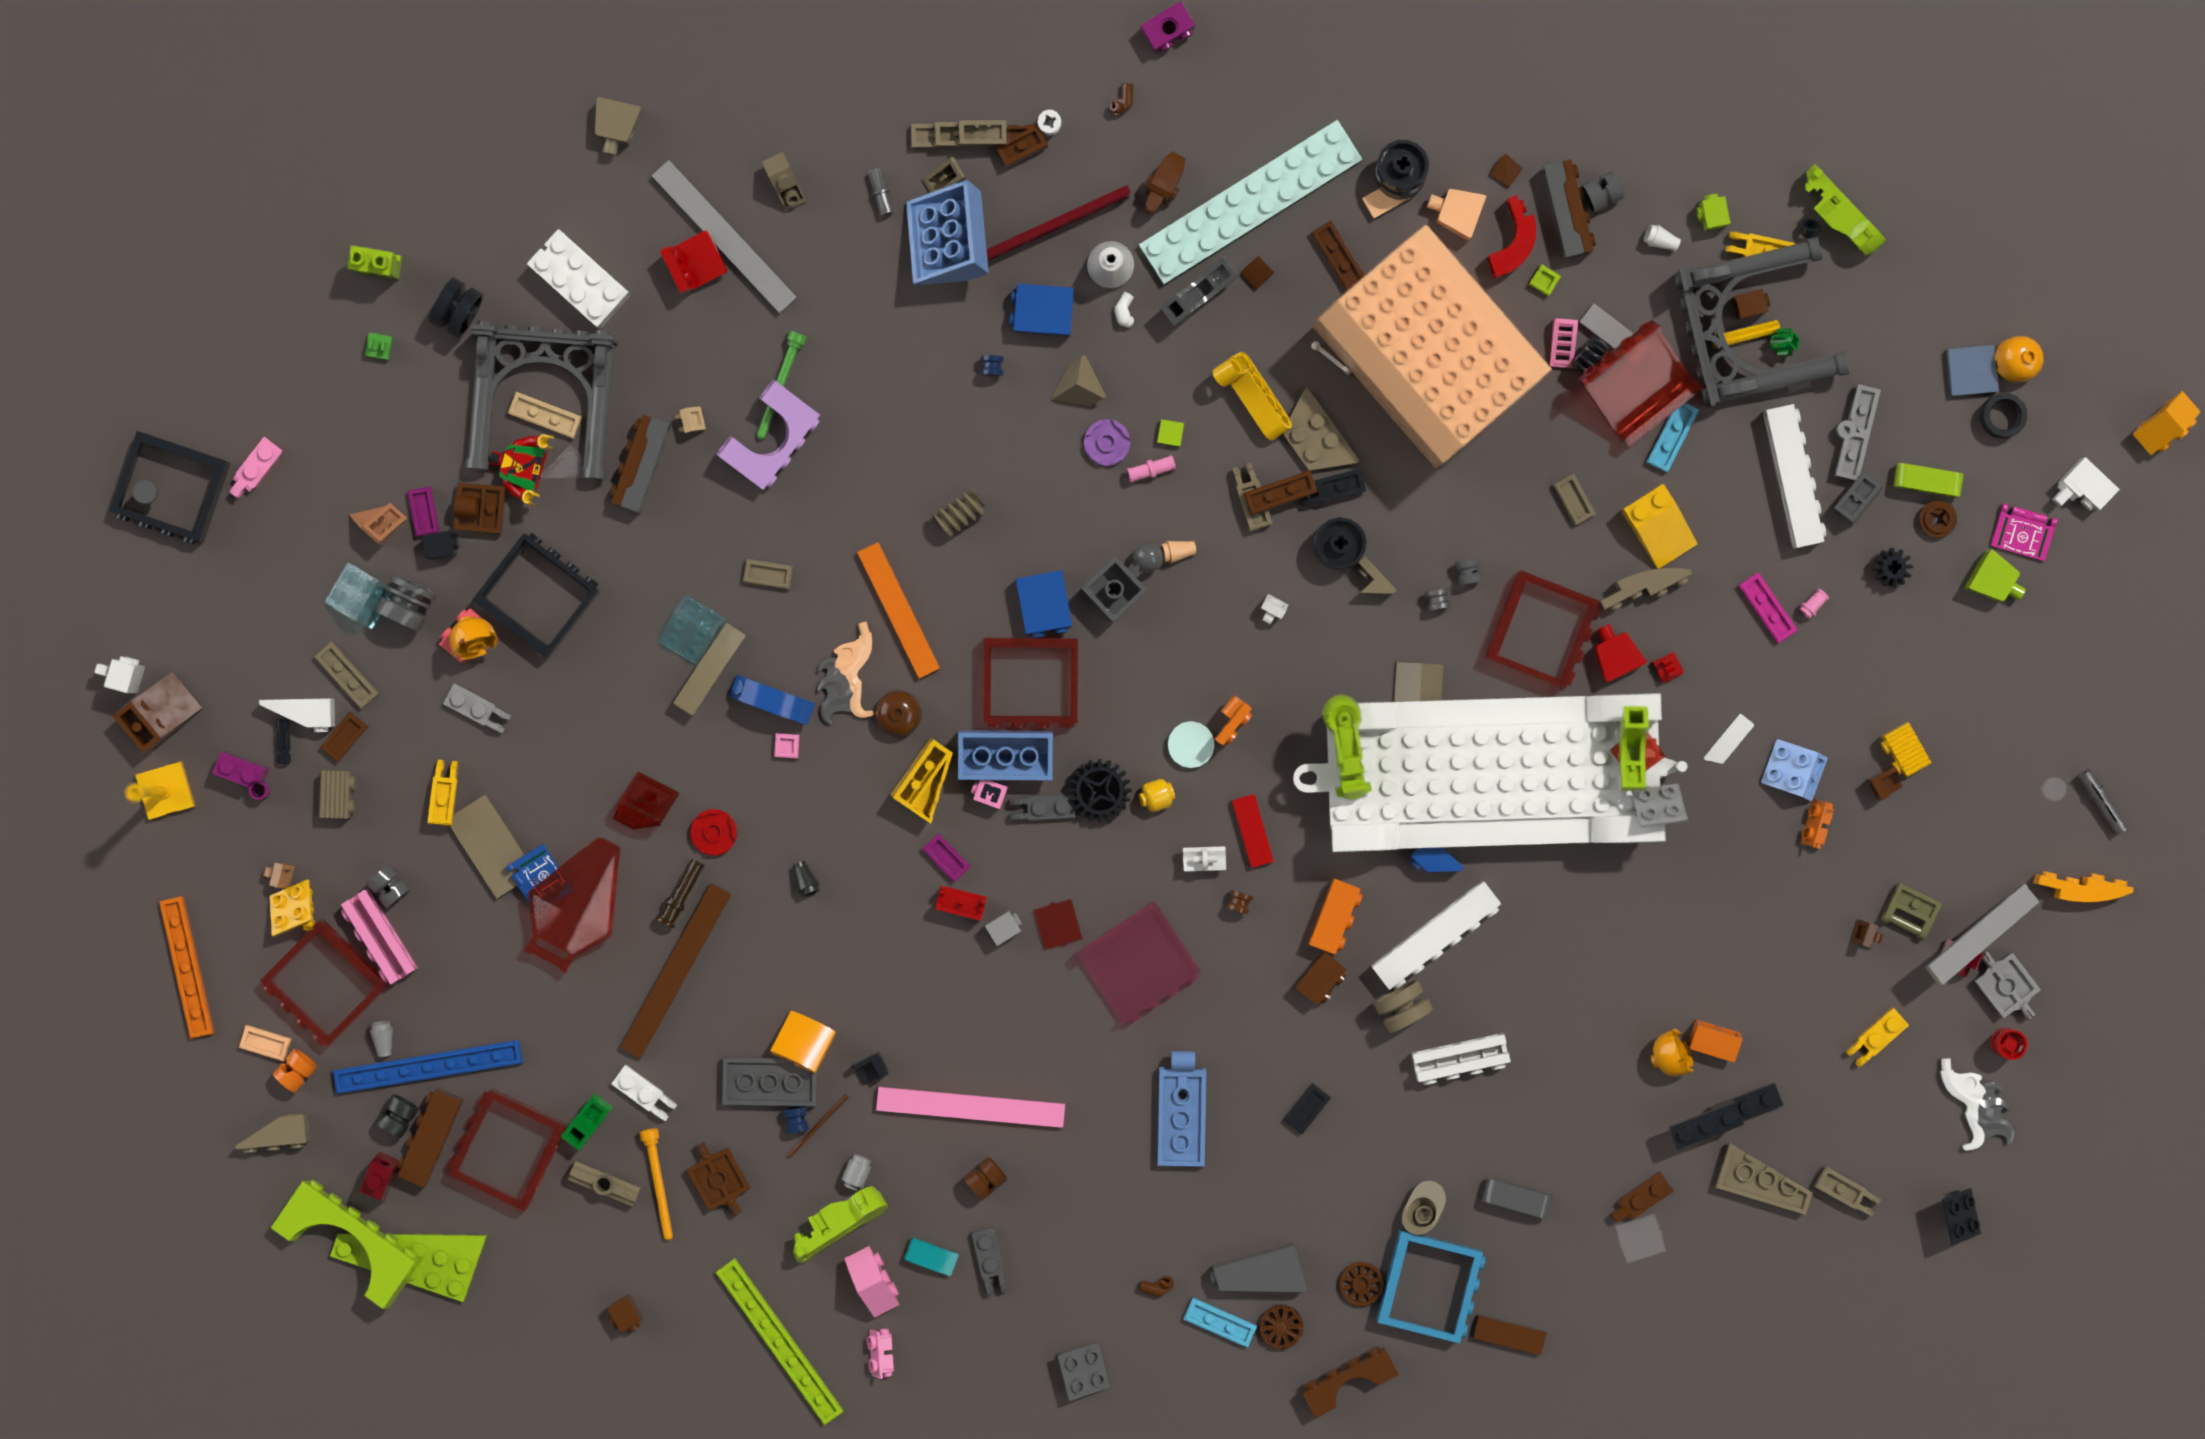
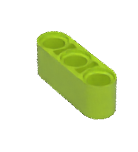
[1893,463,1964,498]

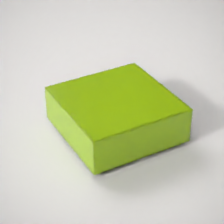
[1528,264,1561,297]
[1157,419,1184,447]

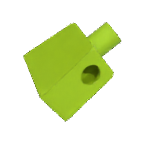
[1964,549,2026,602]

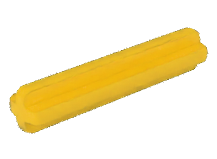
[1712,320,1780,349]

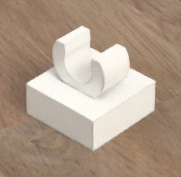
[1261,594,1288,624]

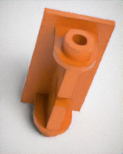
[1800,799,1835,849]

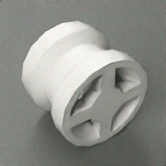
[1038,110,1061,136]

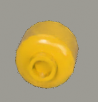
[1139,779,1175,812]

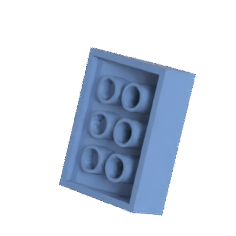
[906,180,989,286]

